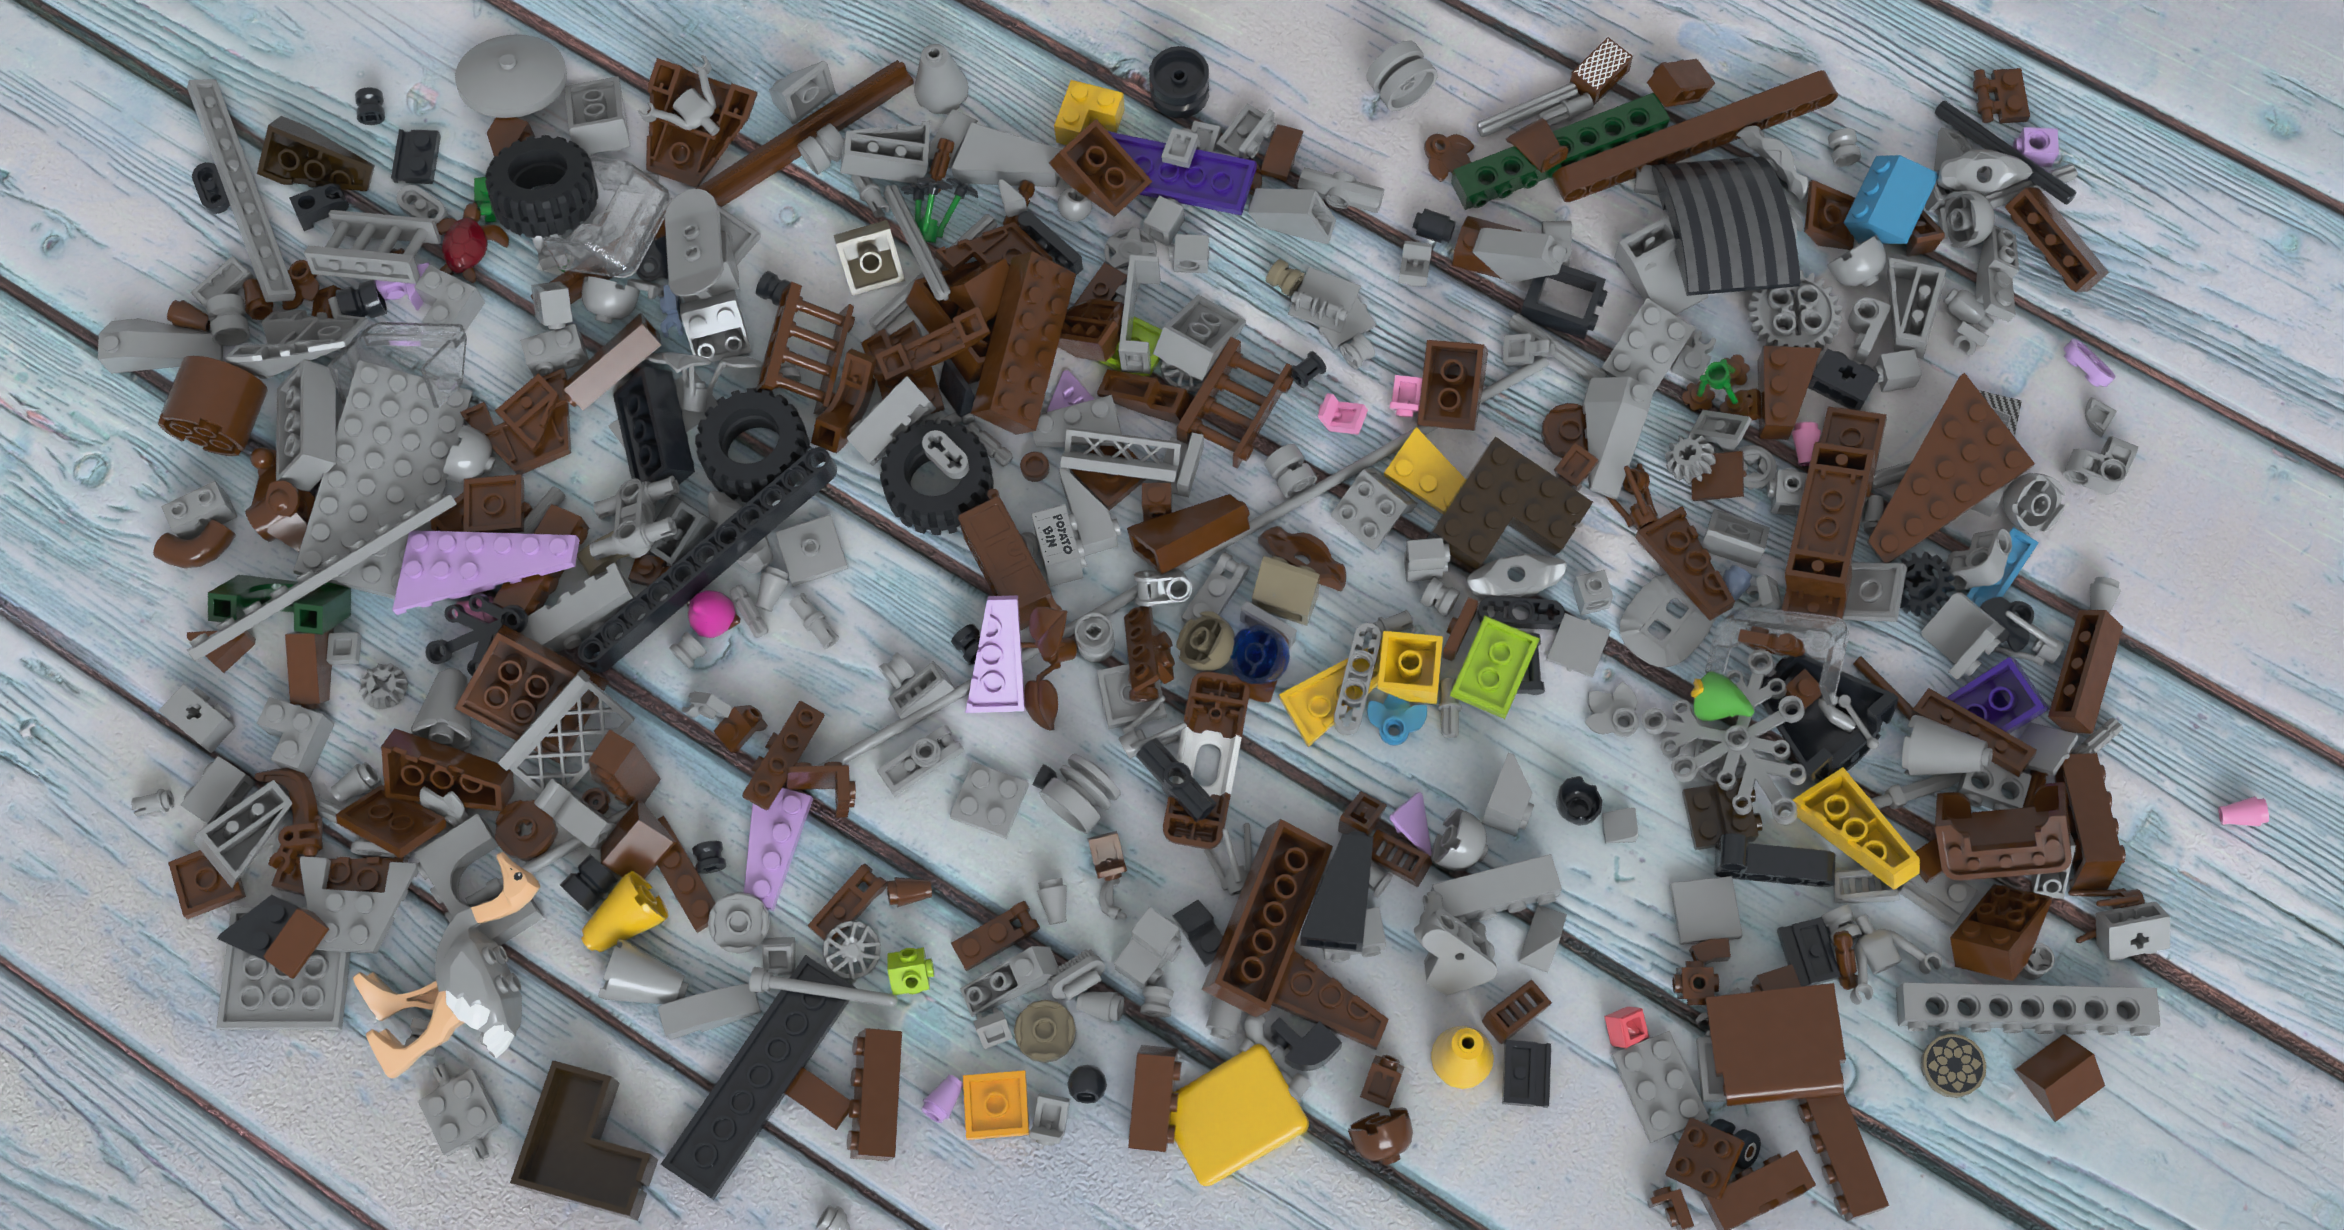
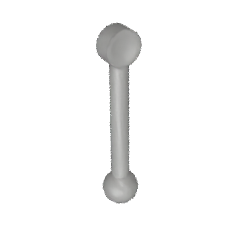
[1838,695,1879,749]

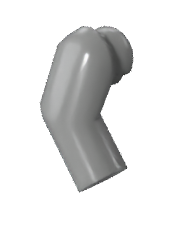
[1244,1014,1277,1055]

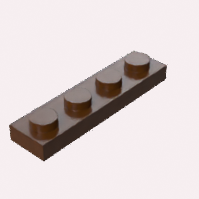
[1911,688,2037,777]
[657,815,716,933]

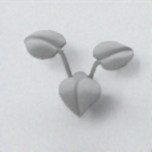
[644,352,763,412]

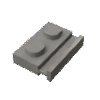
[1899,872,1978,928]

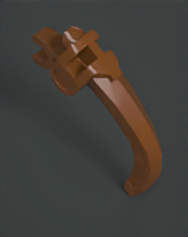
[254,768,323,874]

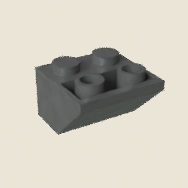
[649,495,718,566]

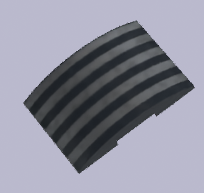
[1652,156,1801,296]

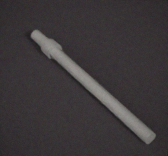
[465,807,629,907]

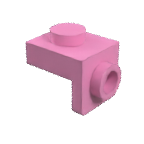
[1389,375,1422,417]
[1318,393,1368,435]

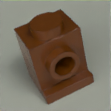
[1142,483,1172,522]

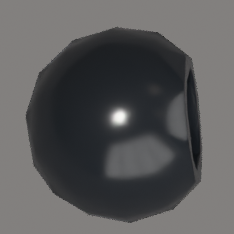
[1067,1065,1107,1104]

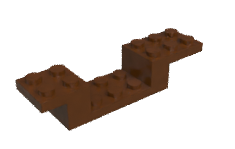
[1780,406,1887,630]

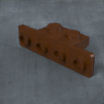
[1124,606,1175,692]
[742,701,825,811]

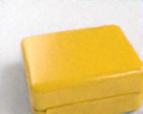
[1170,1044,1309,1186]

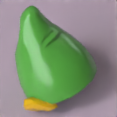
[1691,671,1754,721]

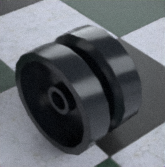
[1149,46,1209,118]

